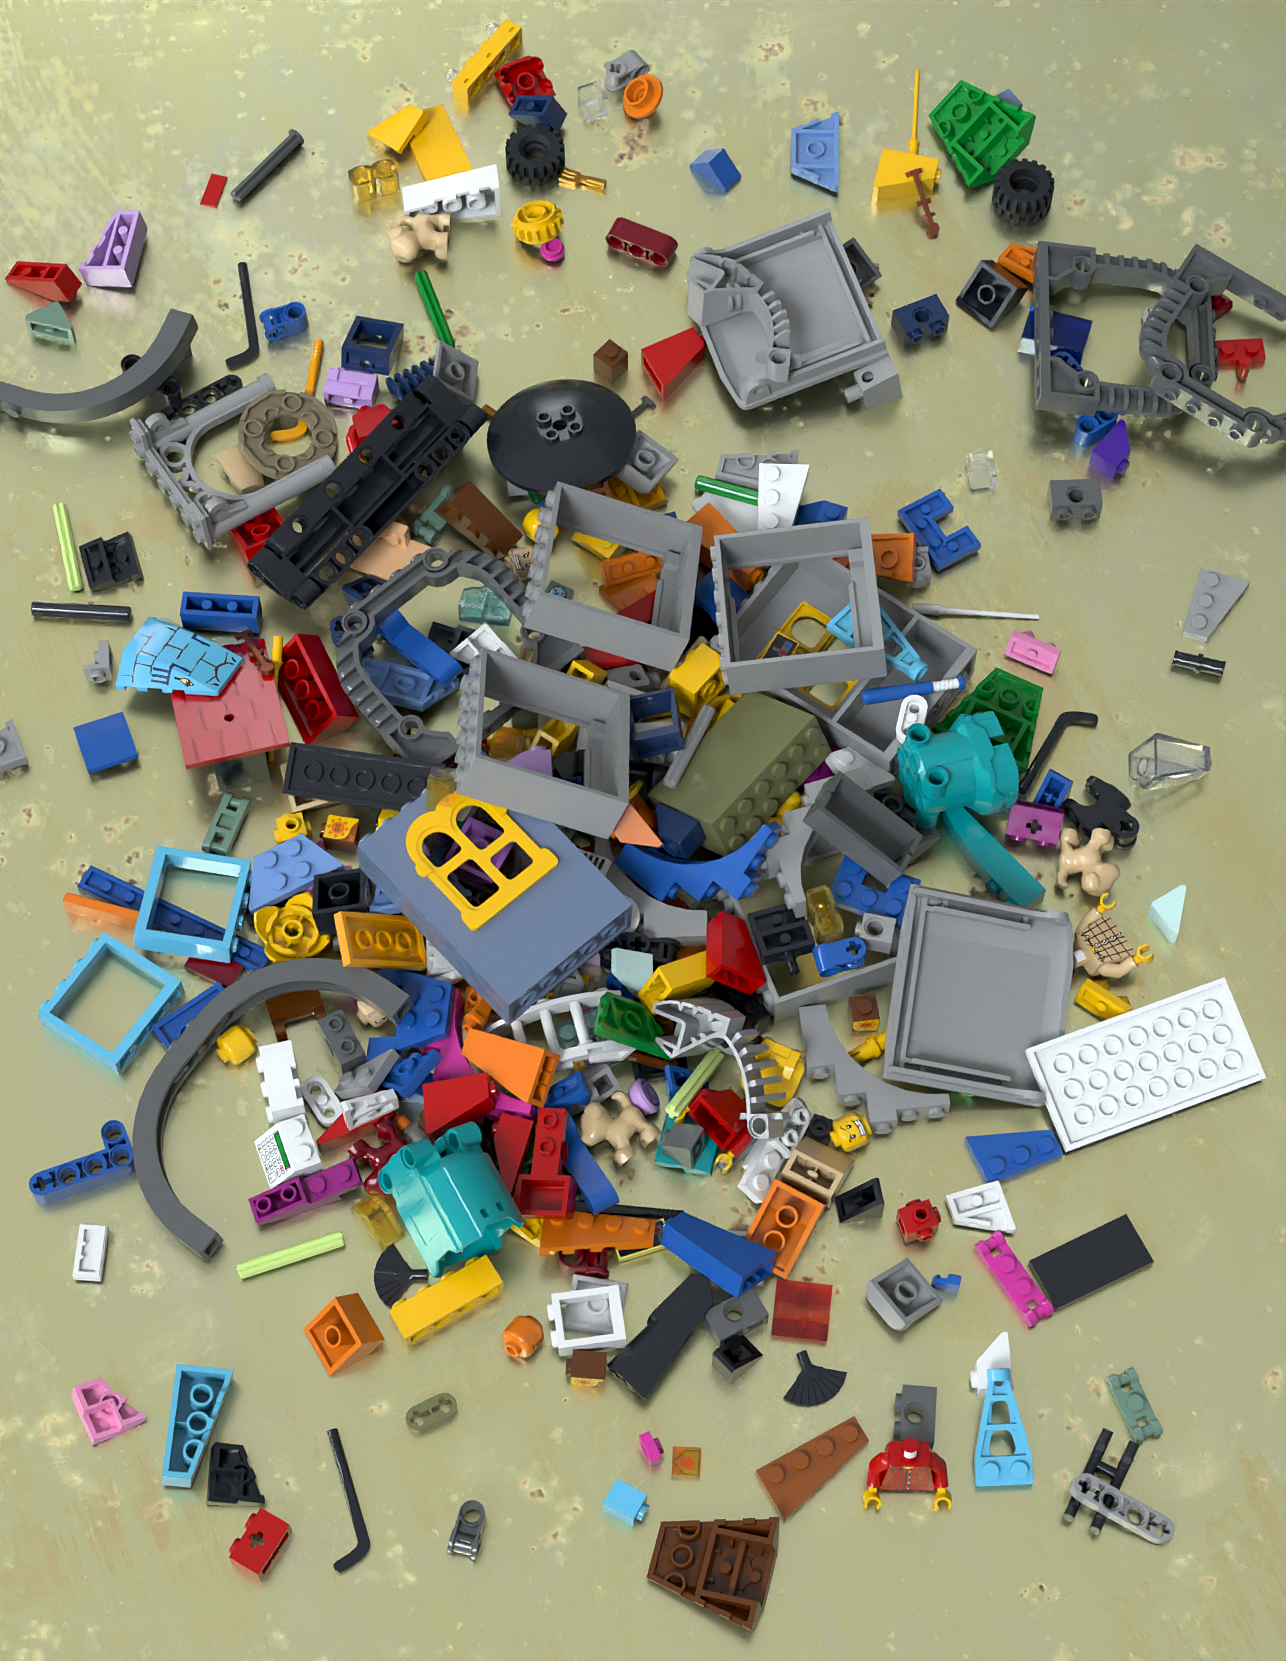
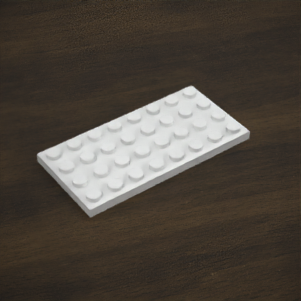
[1025,977,1266,1153]

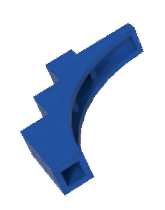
[614,821,783,902]

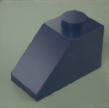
[508,95,567,132]
[656,803,706,860]

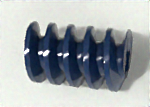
[385,357,434,401]

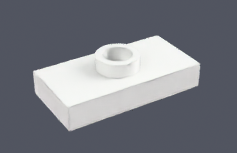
[72,1224,109,1281]

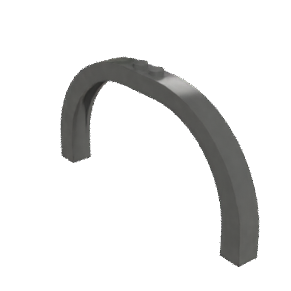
[0,308,199,424]
[132,958,414,1262]

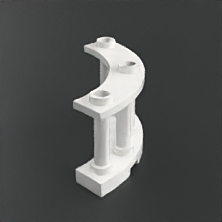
[482,988,636,1096]

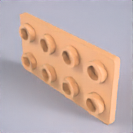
[323,521,431,581]

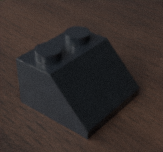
[955,260,1029,328]

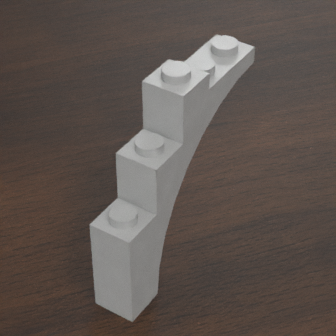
[760,767,874,918]
[591,835,712,947]
[798,1004,950,1134]

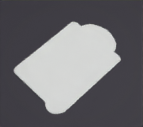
[692,487,758,533]

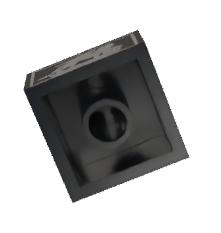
[312,868,374,936]

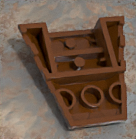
[647,1517,780,1631]

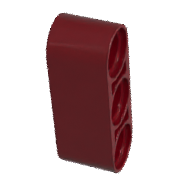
[605,217,678,267]

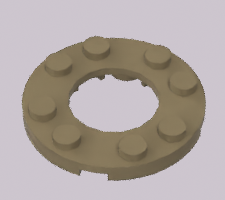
[238,389,338,480]

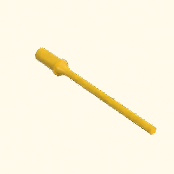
[908,69,920,155]
[268,636,283,762]

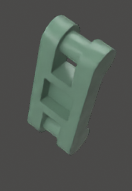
[410,484,455,544]
[202,791,252,857]
[1106,1366,1163,1444]

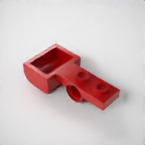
[514,1108,577,1220]

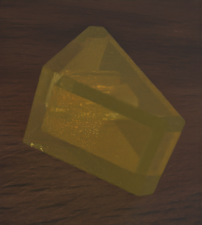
[425,766,456,810]
[351,1195,405,1252]

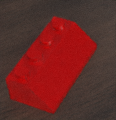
[270,633,359,745]

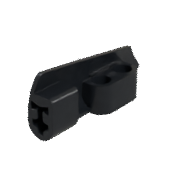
[553,749,671,811]
[607,1274,714,1399]

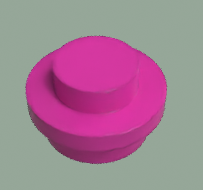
[541,238,565,261]

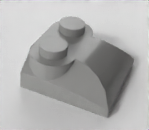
[433,340,479,406]
[616,430,679,494]
[866,1258,943,1331]

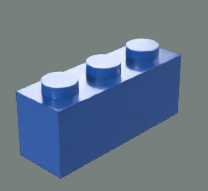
[180,591,262,634]

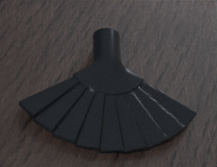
[374,1243,429,1309]
[783,1350,847,1406]

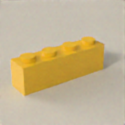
[389,1255,504,1347]

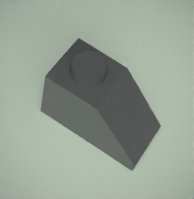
[660,1123,705,1170]

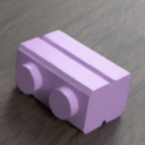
[323,367,379,408]

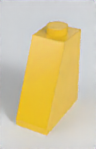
[872,148,942,201]
[637,951,715,1016]

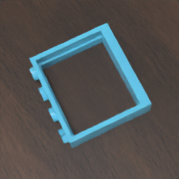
[133,846,252,963]
[38,932,185,1075]

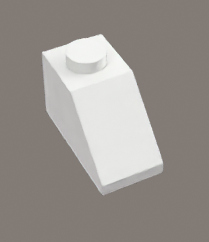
[970,1332,1014,1397]

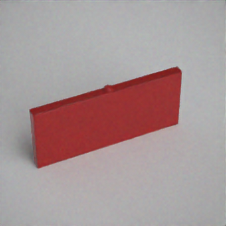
[200,173,228,208]

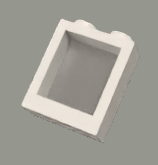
[547,1285,626,1356]

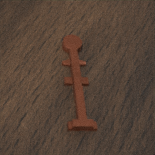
[905,168,940,235]
[235,629,274,675]

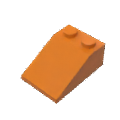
[745,1179,827,1279]

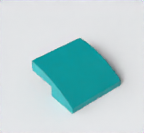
[654,1113,719,1176]

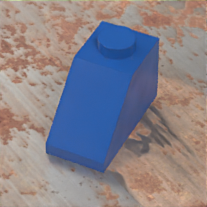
[794,500,848,526]

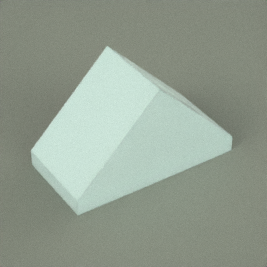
[1147,885,1187,944]
[611,948,653,998]

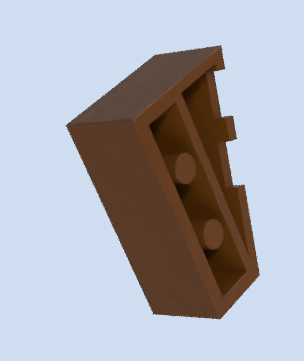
[434,481,523,559]

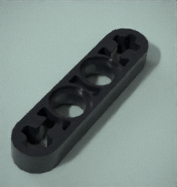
[158,375,243,421]

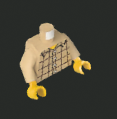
[1073,893,1154,978]

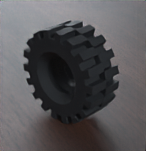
[505,123,565,186]

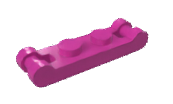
[974,1230,1054,1327]

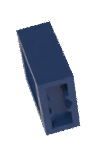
[341,315,404,376]
[629,687,685,760]

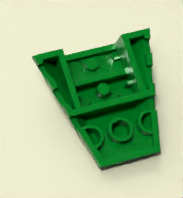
[928,80,1036,188]
[932,667,1043,774]

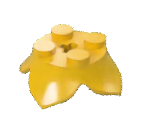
[254,892,331,963]

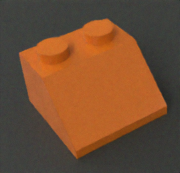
[304,1293,385,1376]

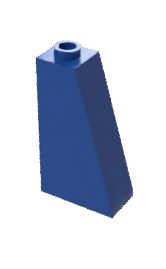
[660,1212,777,1299]

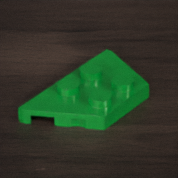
[594,991,673,1061]

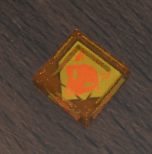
[671,1446,702,1478]

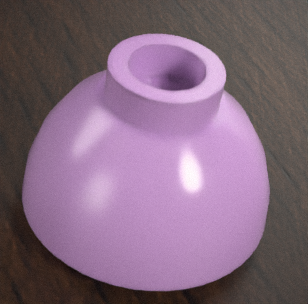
[627,1078,660,1115]

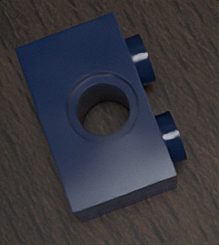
[891,294,949,346]

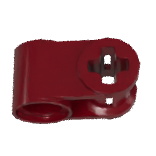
[558,1247,612,1279]

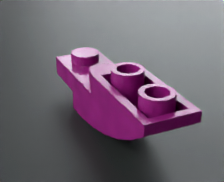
[248,1158,363,1225]

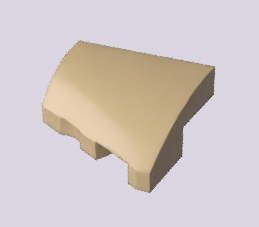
[215,444,264,495]

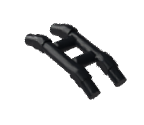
[1063,1427,1140,1535]

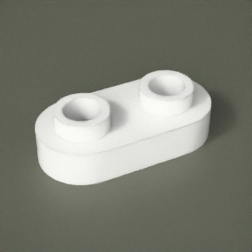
[896,695,928,744]
[301,1076,343,1127]

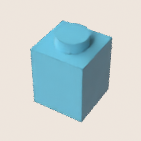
[603,1478,650,1527]

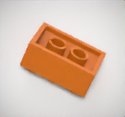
[610,793,663,847]

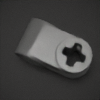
[605,50,649,92]

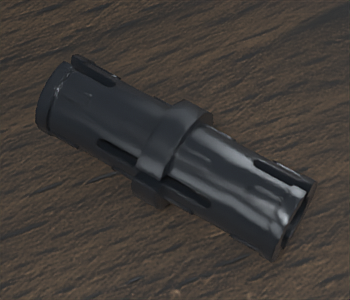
[1172,650,1226,677]

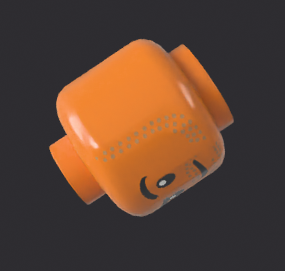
[502,1315,544,1358]

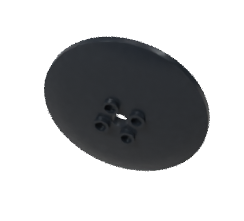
[487,379,636,495]

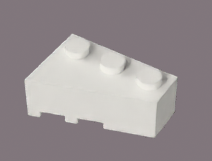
[255,1040,309,1124]

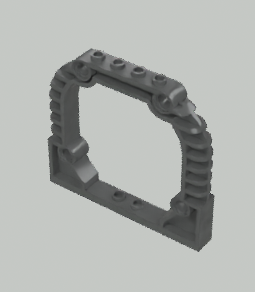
[1033,241,1218,419]
[1139,244,1286,448]
[336,547,587,770]

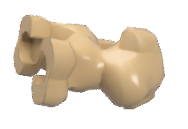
[388,213,451,263]
[1056,828,1120,896]
[578,1091,661,1169]

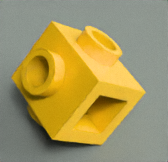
[273,812,313,844]

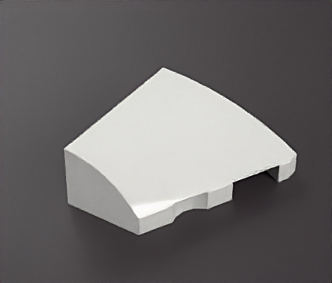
[449,623,517,665]

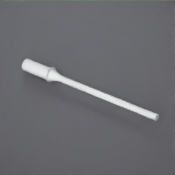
[912,603,1039,619]

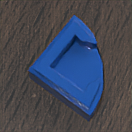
[931,1274,962,1294]

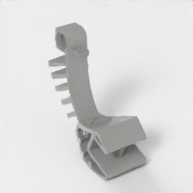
[687,254,802,383]
[652,997,791,1139]

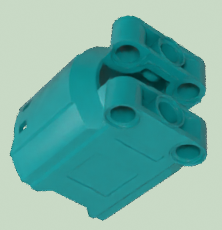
[378,1121,526,1278]

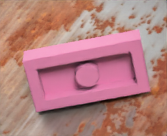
[1005,630,1061,674]

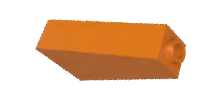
[686,503,764,591]
[461,1028,560,1108]

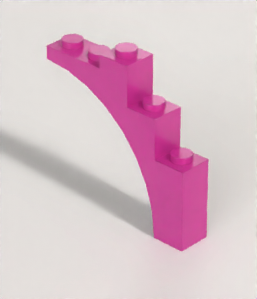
[419,989,538,1126]

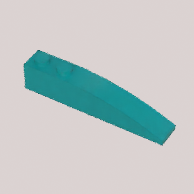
[939,807,1046,908]

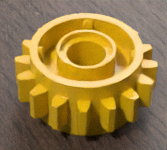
[511,200,564,245]

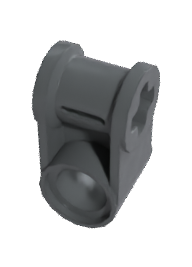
[447,1500,486,1560]

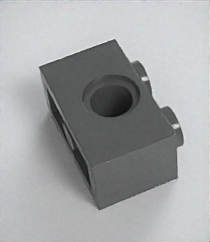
[1047,479,1103,520]
[317,1009,367,1075]
[703,1288,769,1348]
[893,1384,937,1451]

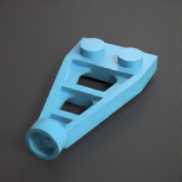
[827,603,929,682]
[974,1368,1034,1487]

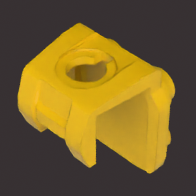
[741,1036,806,1107]

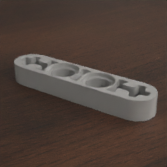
[1069,1473,1175,1544]

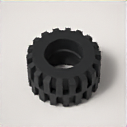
[992,158,1055,224]

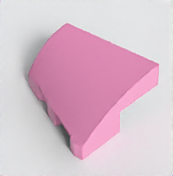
[71,1378,146,1445]

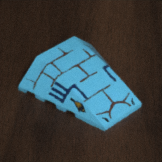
[116,617,244,696]

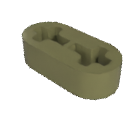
[405,1393,457,1434]

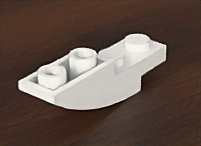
[737,1098,814,1203]

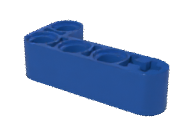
[1053,351,1118,447]
[378,609,463,688]
[562,1112,620,1215]
[29,1120,135,1205]

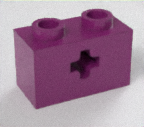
[1006,799,1064,846]

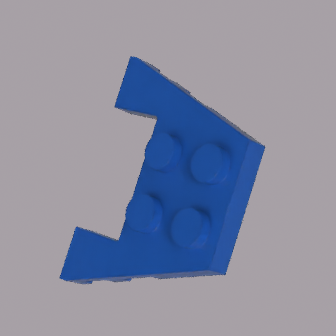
[366,969,455,1062]

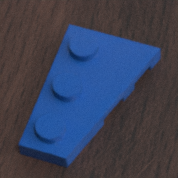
[151,981,224,1052]
[379,1050,442,1099]
[964,1130,1064,1184]

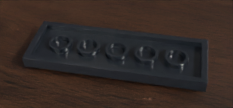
[282,742,447,812]

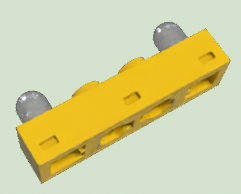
[445,19,522,104]

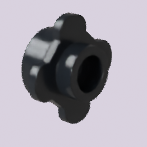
[804,1114,833,1144]

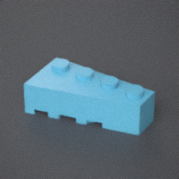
[162,1364,234,1488]

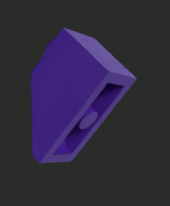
[1089,419,1131,480]

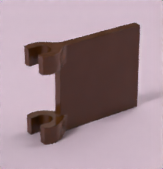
[265,990,327,1043]

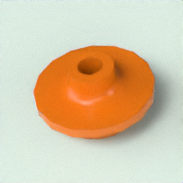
[623,74,663,119]

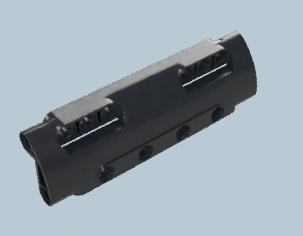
[246,374,488,611]

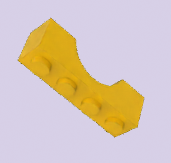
[528,660,607,761]

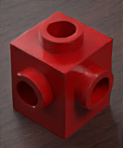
[896,1199,941,1243]

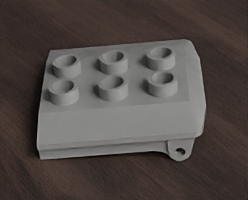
[686,208,889,410]
[883,884,1074,1107]

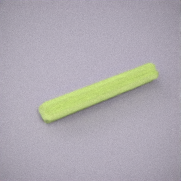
[53,503,83,592]
[665,1048,724,1119]
[236,1230,345,1279]

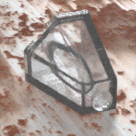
[1129,733,1212,791]

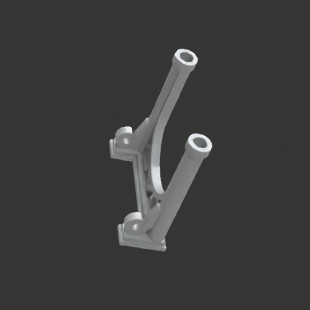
[129,373,336,550]

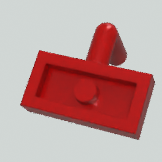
[1214,338,1266,380]

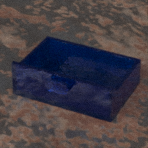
[1018,305,1093,365]

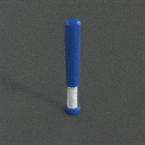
[861,675,966,705]

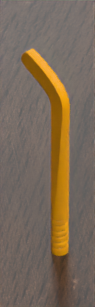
[270,339,324,442]

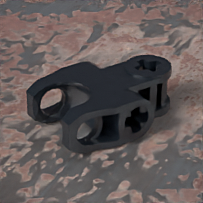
[1062,775,1139,850]
[599,932,680,974]

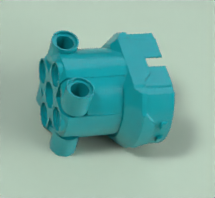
[897,711,1019,829]

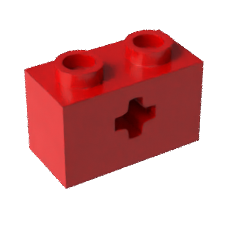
[229,1508,293,1581]

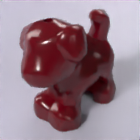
[348,1118,410,1199]

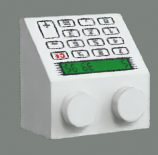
[254,1114,323,1189]

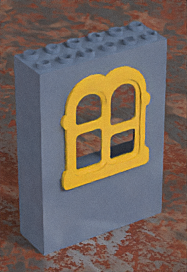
[358,749,633,1026]

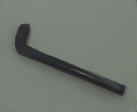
[225,262,259,369]
[1018,711,1098,795]
[561,1172,684,1220]
[327,1428,370,1574]

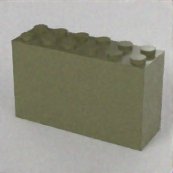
[648,692,832,857]

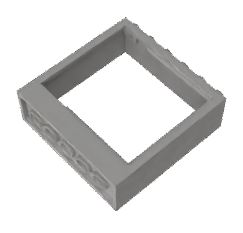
[522,481,703,672]
[710,517,887,695]
[453,647,630,839]
[715,836,901,1024]

